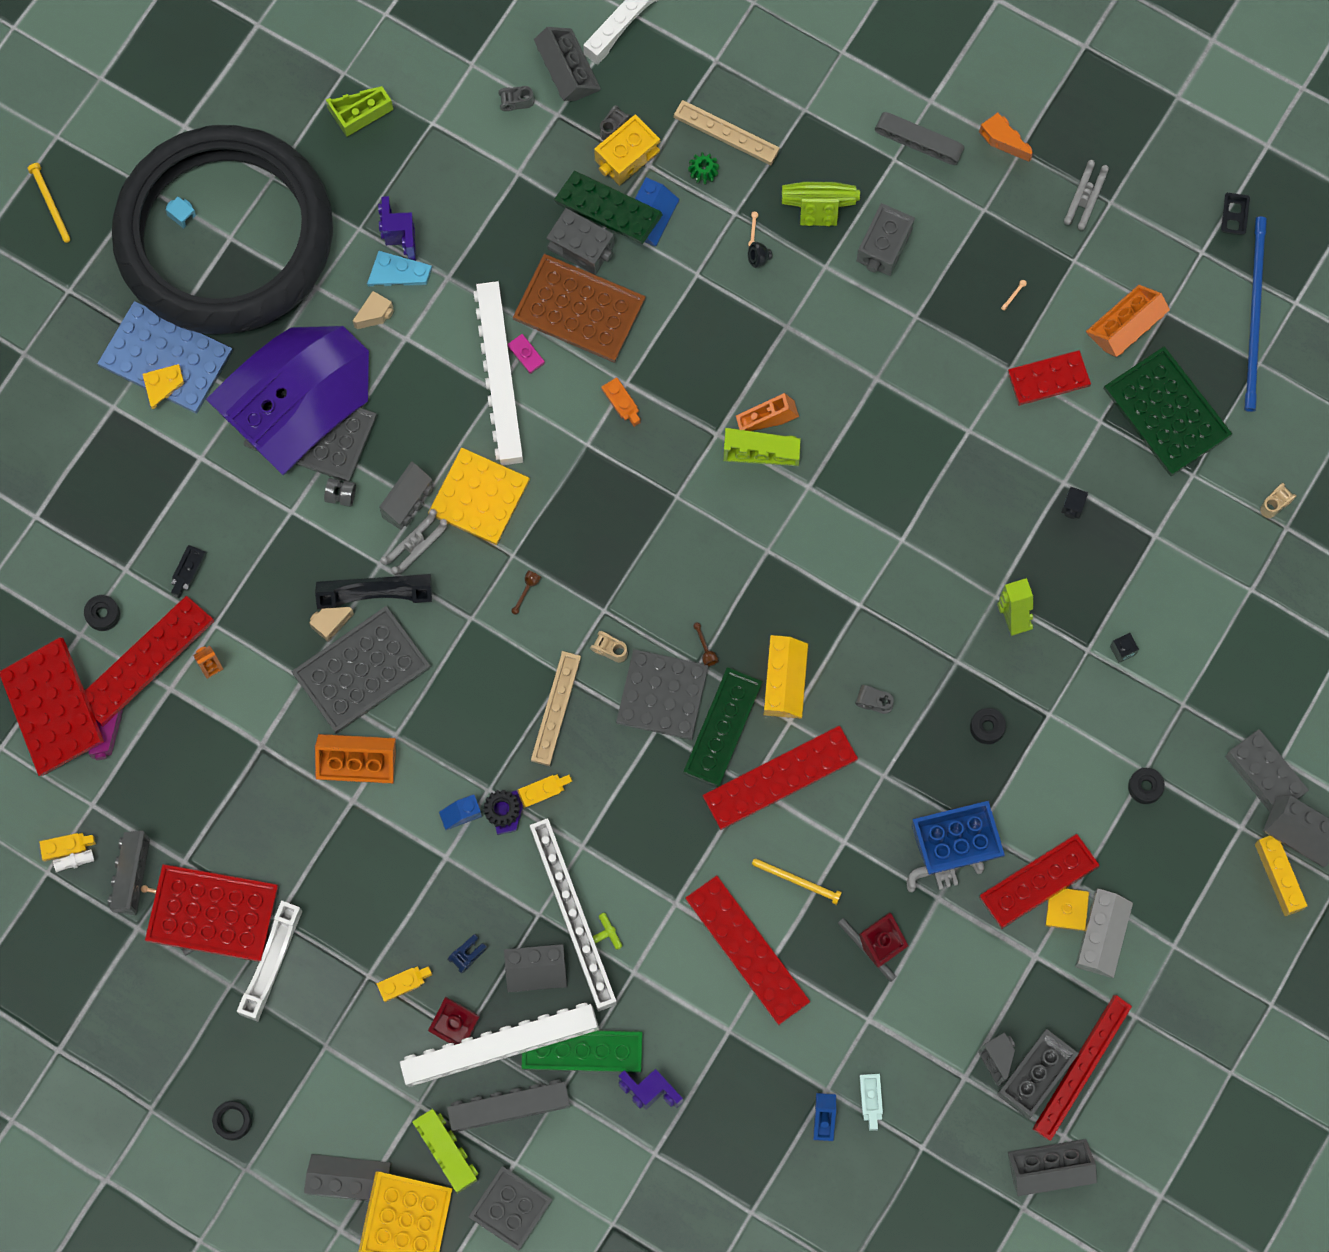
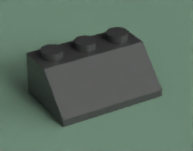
[379,461,434,530]
[504,944,567,992]
[978,1033,1015,1087]

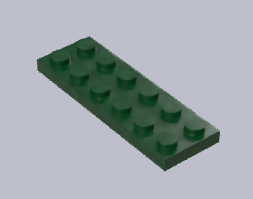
[554,170,663,245]
[683,667,763,787]

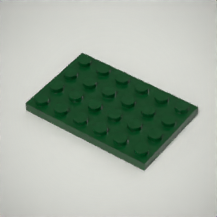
[1103,346,1232,476]

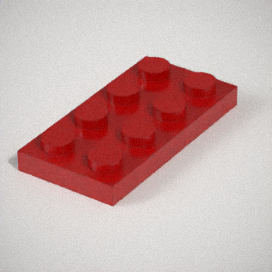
[1007,350,1091,406]

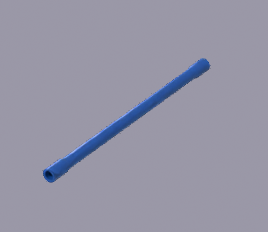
[1244,217,1267,412]

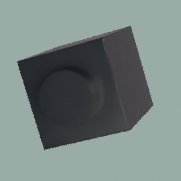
[1061,486,1088,519]
[1110,633,1139,663]

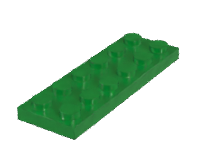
[521,1031,642,1073]

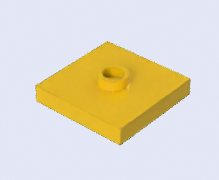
[1045,889,1089,931]

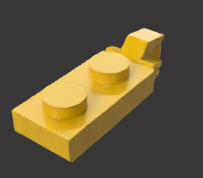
[517,774,572,808]
[39,833,96,861]
[376,966,432,1003]

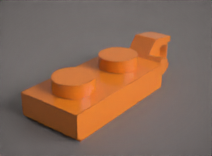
[601,377,640,427]

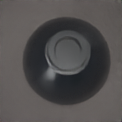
[748,242,772,268]

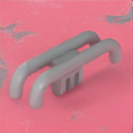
[1064,160,1109,231]
[380,509,447,575]
[907,862,984,892]

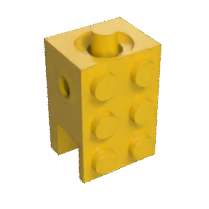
[594,114,660,186]

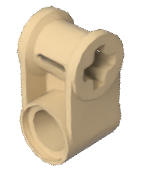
[1260,483,1297,518]
[590,631,628,663]

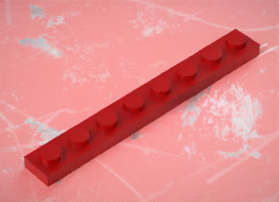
[1032,995,1132,1141]

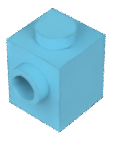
[165,197,196,229]

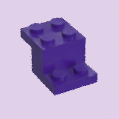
[378,196,416,261]
[618,1069,683,1110]

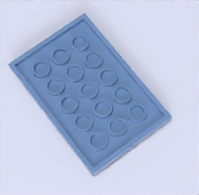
[97,301,233,414]

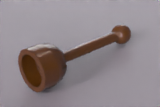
[511,570,541,615]
[693,622,719,667]

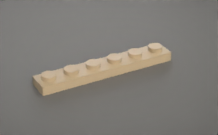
[674,100,780,165]
[531,651,581,766]

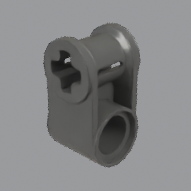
[498,86,535,111]
[600,105,631,141]
[855,685,894,714]

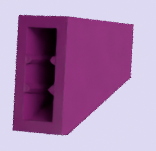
[89,708,123,760]

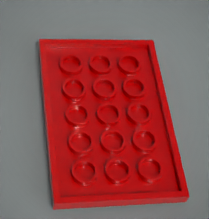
[0,637,104,776]
[145,864,279,962]

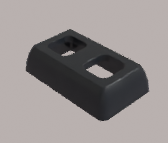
[1221,192,1250,235]

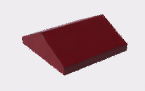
[859,913,908,967]
[428,997,480,1045]

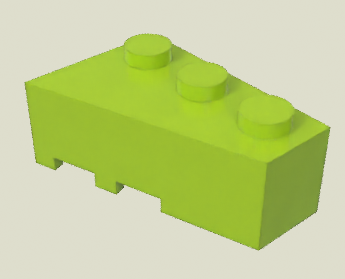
[325,86,393,137]
[997,578,1033,636]

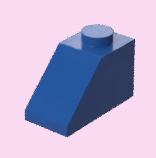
[439,794,482,830]
[813,1093,836,1141]

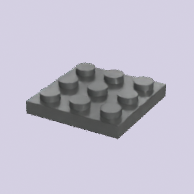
[469,1166,552,1251]

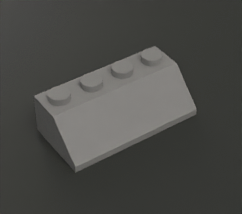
[1075,889,1133,978]

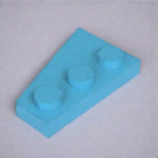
[367,251,432,287]

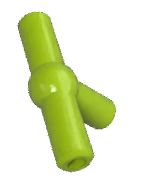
[592,913,622,950]

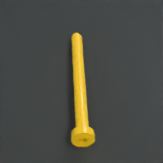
[27,163,70,243]
[752,859,842,905]

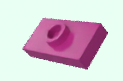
[507,334,545,374]

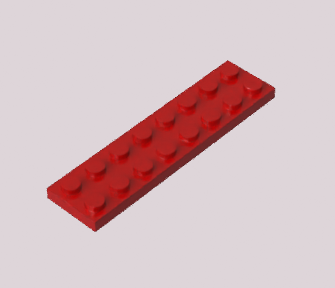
[85,596,214,727]
[703,725,858,830]
[685,875,810,1026]

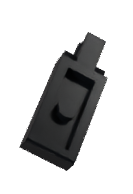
[171,545,206,599]

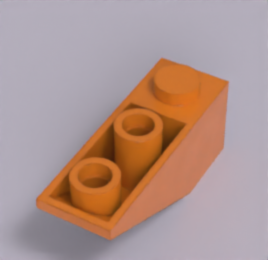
[979,113,1033,162]

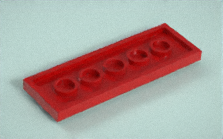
[979,834,1099,929]

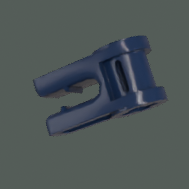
[447,934,487,974]

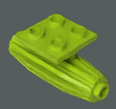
[782,182,860,226]

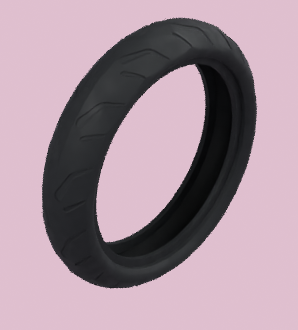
[112,125,333,334]

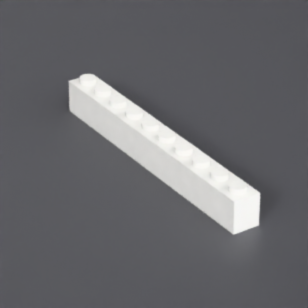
[474,281,523,465]
[530,818,617,1012]
[400,1003,599,1087]

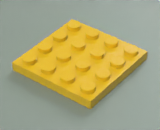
[428,447,530,546]
[358,1171,452,1252]

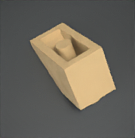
[353,291,394,329]
[309,607,354,642]

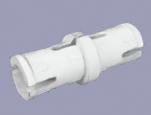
[53,849,95,872]

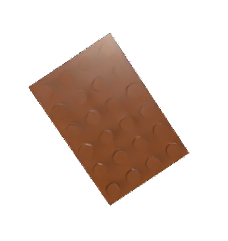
[513,254,646,363]

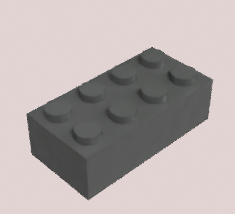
[1225,729,1309,812]
[997,1029,1079,1119]

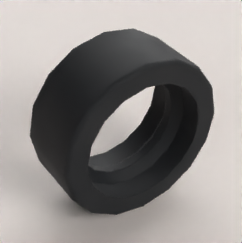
[212,1101,252,1141]

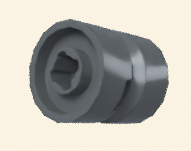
[324,478,356,507]

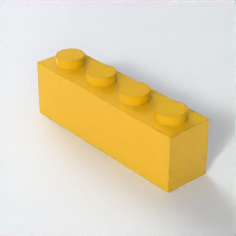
[1255,836,1307,917]

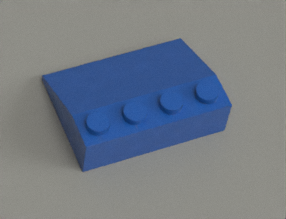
[912,801,1005,875]

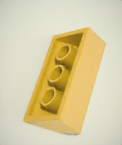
[763,635,808,719]

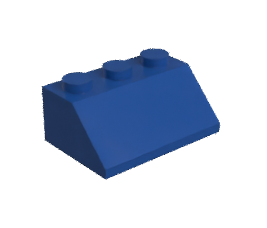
[635,177,679,247]

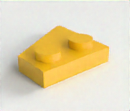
[142,364,184,409]

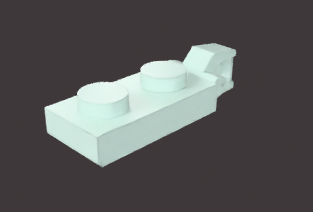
[859,1074,883,1131]

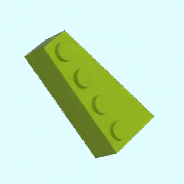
[723,428,801,466]
[412,1109,478,1194]

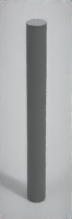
[838,918,896,982]

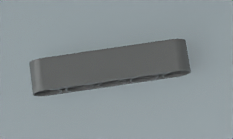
[875,112,964,165]

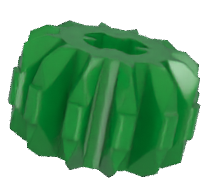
[688,152,719,184]

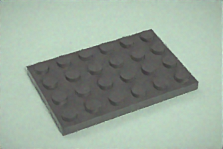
[244,389,377,482]
[291,606,431,733]

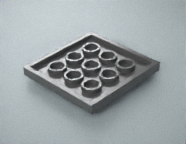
[616,649,708,740]

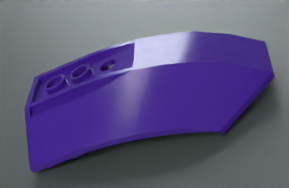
[206,326,369,476]

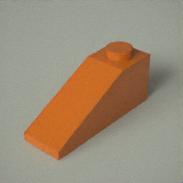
[736,393,799,431]
[193,646,223,679]

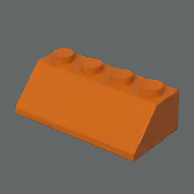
[1086,285,1170,357]
[315,734,396,783]

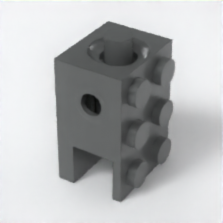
[856,203,915,276]
[547,208,614,275]

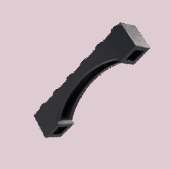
[315,574,432,610]

